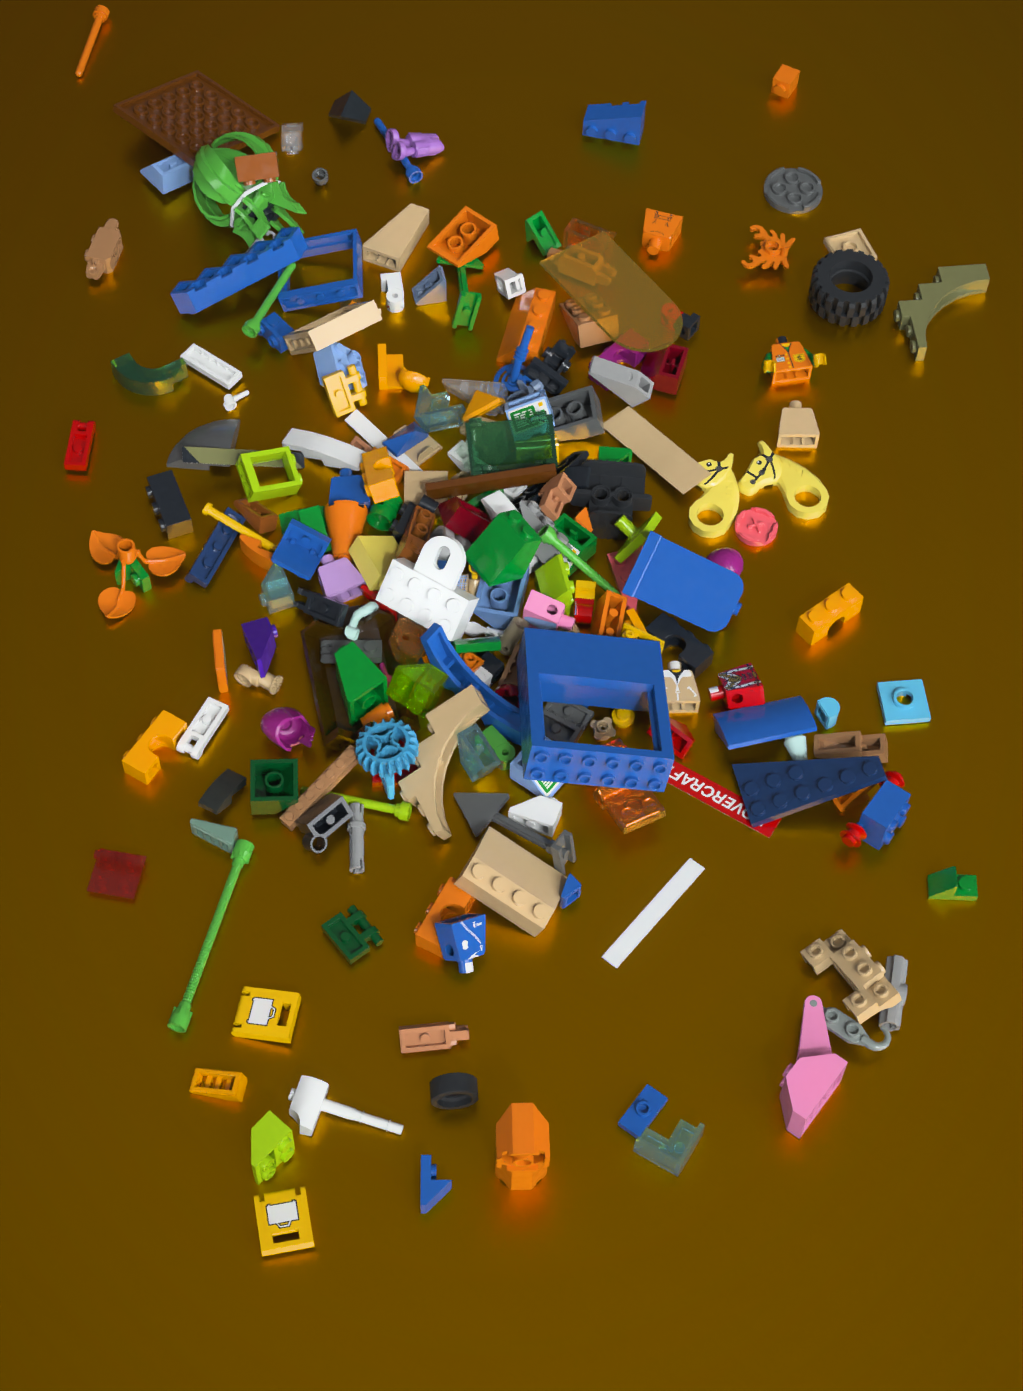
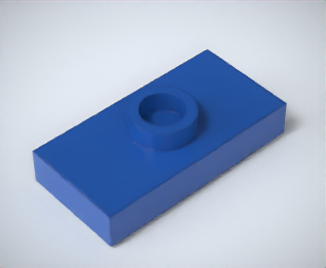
[618,1084,668,1140]

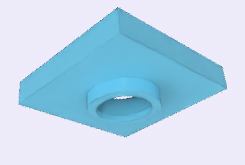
[876,679,931,725]

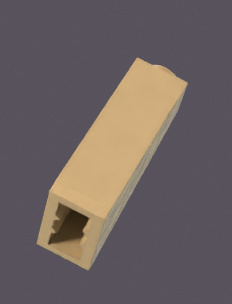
[362,203,429,272]

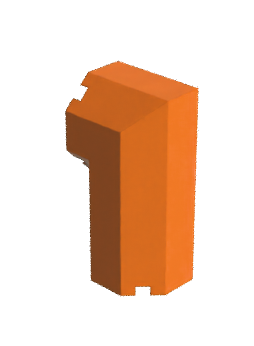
[494,1103,550,1190]

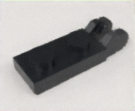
[293,587,349,627]

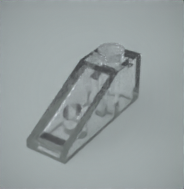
[442,378,508,416]

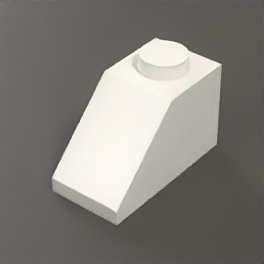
[508,795,563,837]

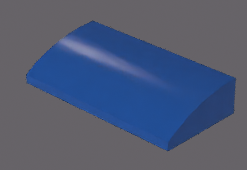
[713,695,817,750]

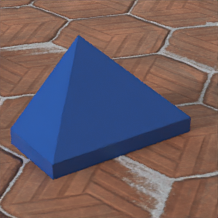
[382,422,429,457]

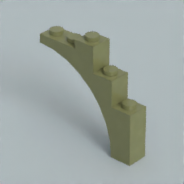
[893,264,990,361]

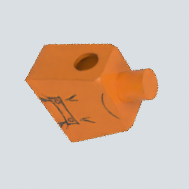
[642,208,683,255]

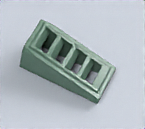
[190,818,239,854]

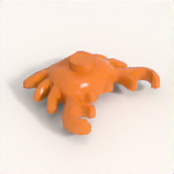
[741,225,796,270]

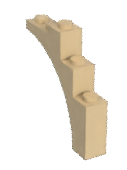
[398,684,490,840]

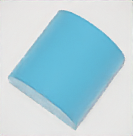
[814,697,840,730]

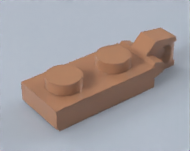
[399,1021,469,1053]

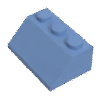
[473,564,530,630]

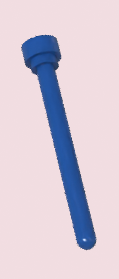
[374,118,423,184]

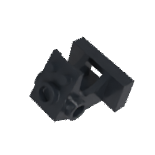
[523,339,577,396]

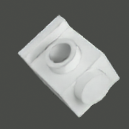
[494,268,526,299]

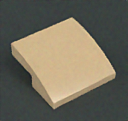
[404,471,448,516]

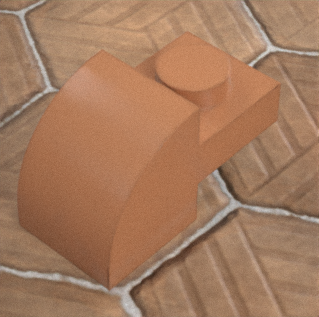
[538,472,577,521]

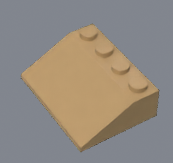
[454,826,567,937]

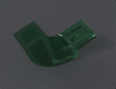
[110,353,188,396]

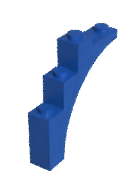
[420,623,521,746]

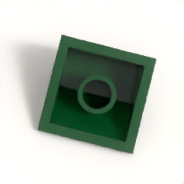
[250,759,298,815]

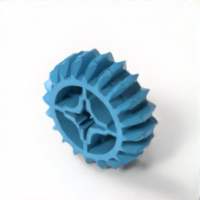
[355,718,419,779]

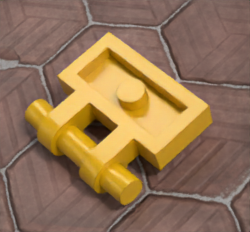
[321,364,367,418]

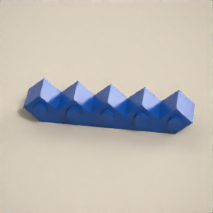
[170,227,308,314]

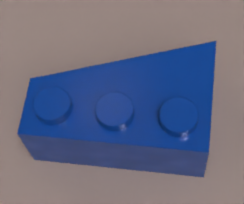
[582,101,646,145]

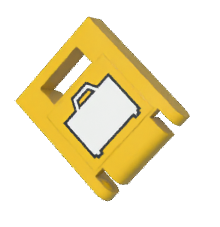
[231,986,301,1044]
[253,1186,315,1257]

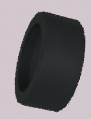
[429,1072,478,1110]

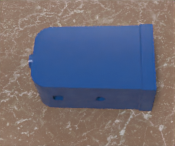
[622,531,744,632]

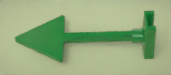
[436,256,484,331]

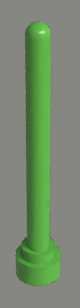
[242,262,296,338]
[538,524,620,594]

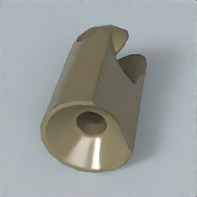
[499,616,530,656]

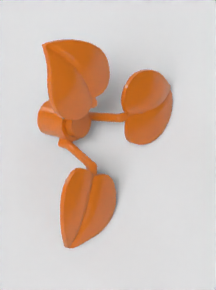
[89,530,186,618]

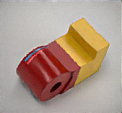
[574,580,596,624]

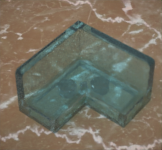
[414,385,466,433]
[633,1119,705,1177]

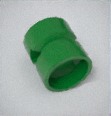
[366,496,403,531]

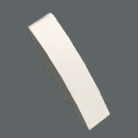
[282,428,366,471]

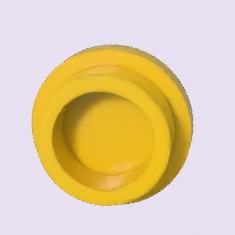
[612,708,635,728]

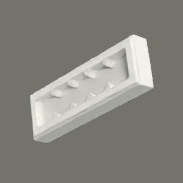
[180,343,242,390]

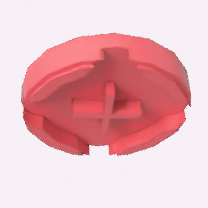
[734,507,778,547]

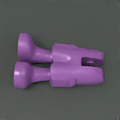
[385,128,444,161]

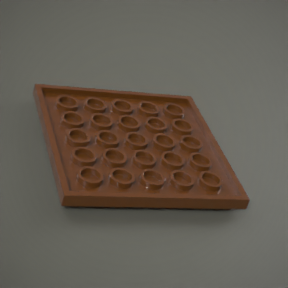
[113,70,280,167]

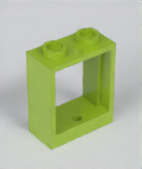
[235,446,303,503]

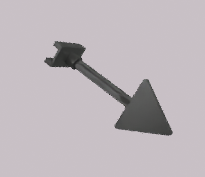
[453,793,577,875]

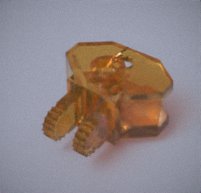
[388,617,428,668]

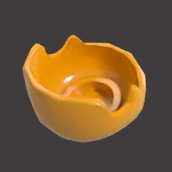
[398,367,430,393]

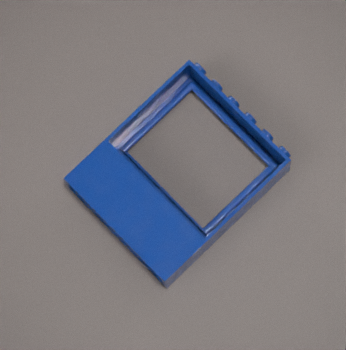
[516,627,675,792]

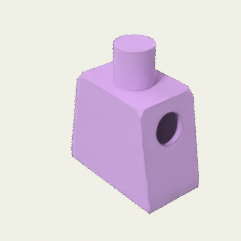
[317,554,366,603]

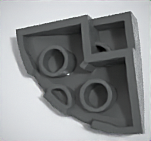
[166,419,240,470]

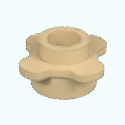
[590,717,616,741]

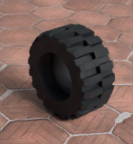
[808,249,890,327]

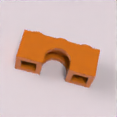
[414,876,476,958]

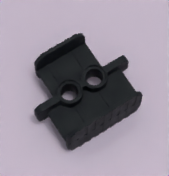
[571,459,652,540]

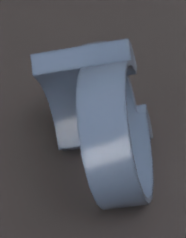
[506,379,544,403]

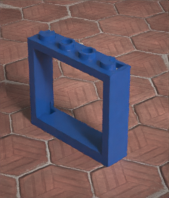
[278,229,363,312]

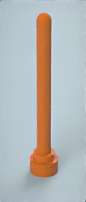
[75,5,110,77]

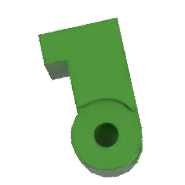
[474,725,516,770]

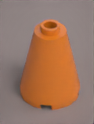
[324,500,368,562]

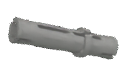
[347,803,366,874]

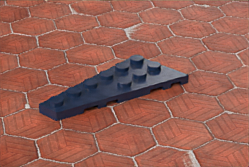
[732,756,887,828]

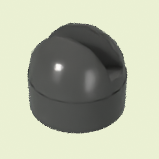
[312,168,329,186]

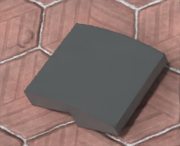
[543,702,595,743]

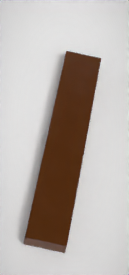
[425,463,557,500]

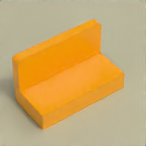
[378,344,404,390]

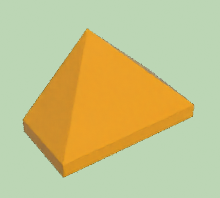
[462,390,506,422]

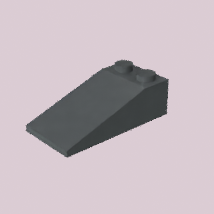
[532,385,605,441]

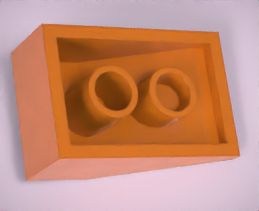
[427,206,499,268]

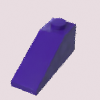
[241,617,278,678]

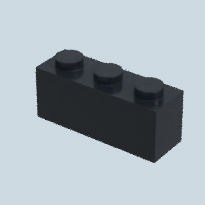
[145,470,194,539]

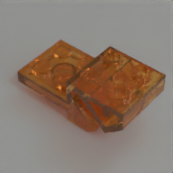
[592,737,666,834]

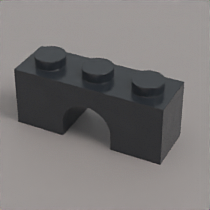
[645,612,714,679]

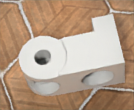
[380,272,404,313]

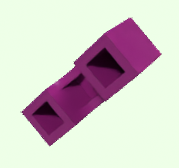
[588,330,649,391]

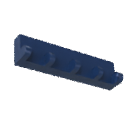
[184,507,246,588]

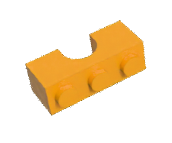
[360,446,400,504]
[796,582,864,646]
[122,710,187,785]

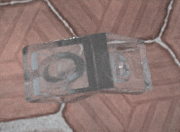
[281,122,303,155]

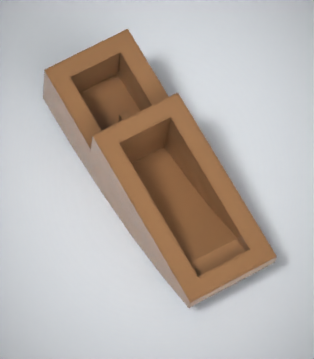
[814,731,888,763]

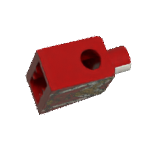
[708,662,765,709]

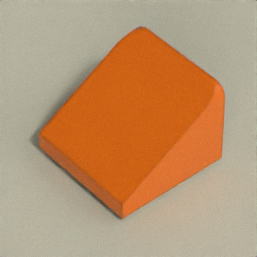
[573,507,593,532]

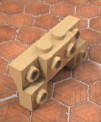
[800,929,902,1024]

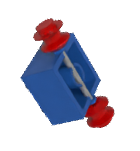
[840,771,911,850]

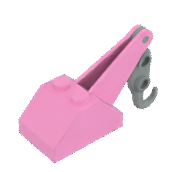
[779,995,891,1139]

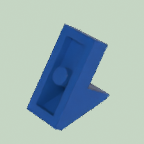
[420,1155,452,1214]

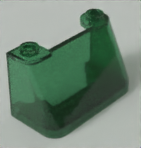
[465,411,558,476]

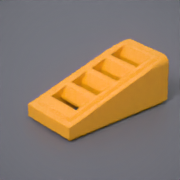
[189,1067,248,1102]

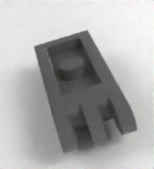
[320,640,382,663]

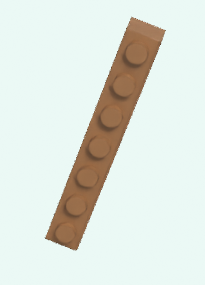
[279,744,358,831]

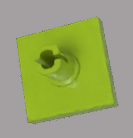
[614,512,662,564]

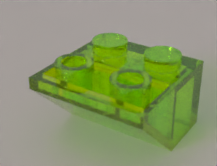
[386,663,449,719]

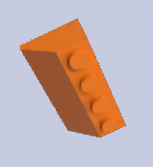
[497,287,556,367]

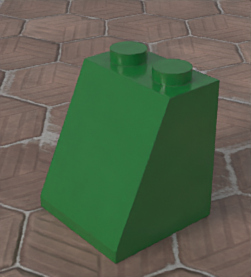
[465,509,542,587]
[334,641,388,726]

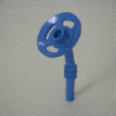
[493,325,534,401]

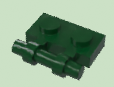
[321,905,384,965]

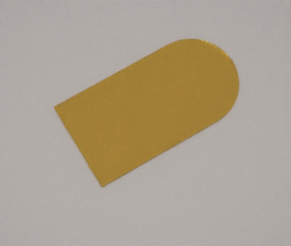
[540,231,683,352]

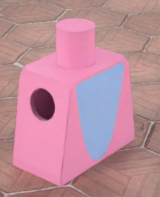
[523,590,576,631]

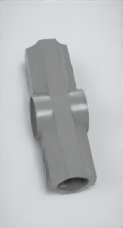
[878,955,908,1032]

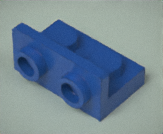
[258,312,294,353]

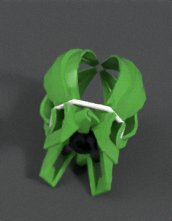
[192,131,307,248]

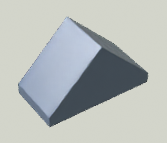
[412,265,447,306]

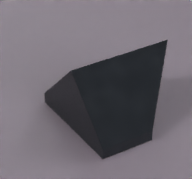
[329,90,371,124]

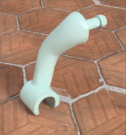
[345,602,379,641]

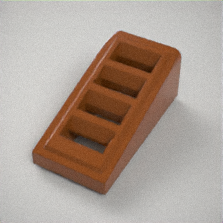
[233,498,278,534]

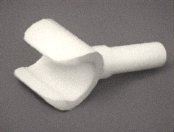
[223,390,249,411]

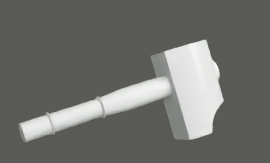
[288,1075,404,1136]

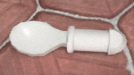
[465,622,505,638]

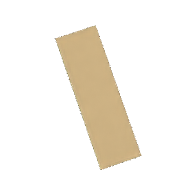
[603,406,711,494]

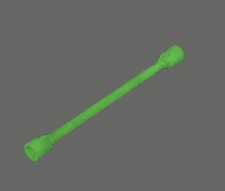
[167,839,254,1033]

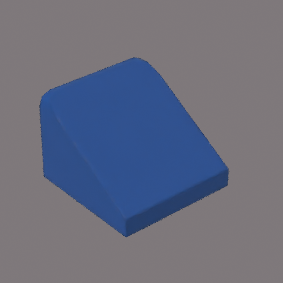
[560,873,581,909]

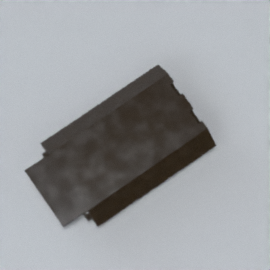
[300,604,421,752]

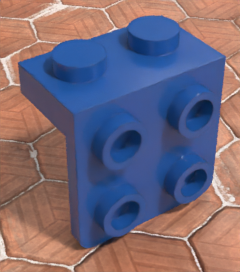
[271,518,332,580]

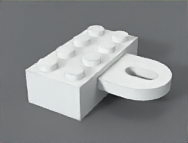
[375,536,479,641]

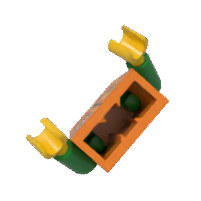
[761,336,827,384]

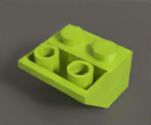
[534,554,575,616]
[251,1110,295,1185]

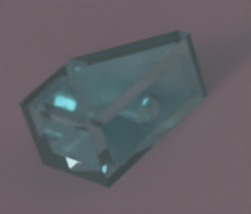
[259,563,294,614]
[457,724,501,782]

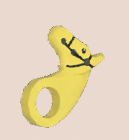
[738,441,829,520]
[688,453,739,538]

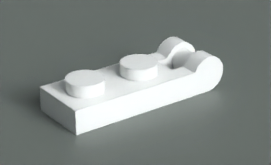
[176,697,229,760]

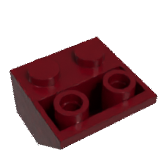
[640,343,689,395]
[438,496,493,544]

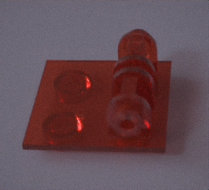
[87,848,147,900]

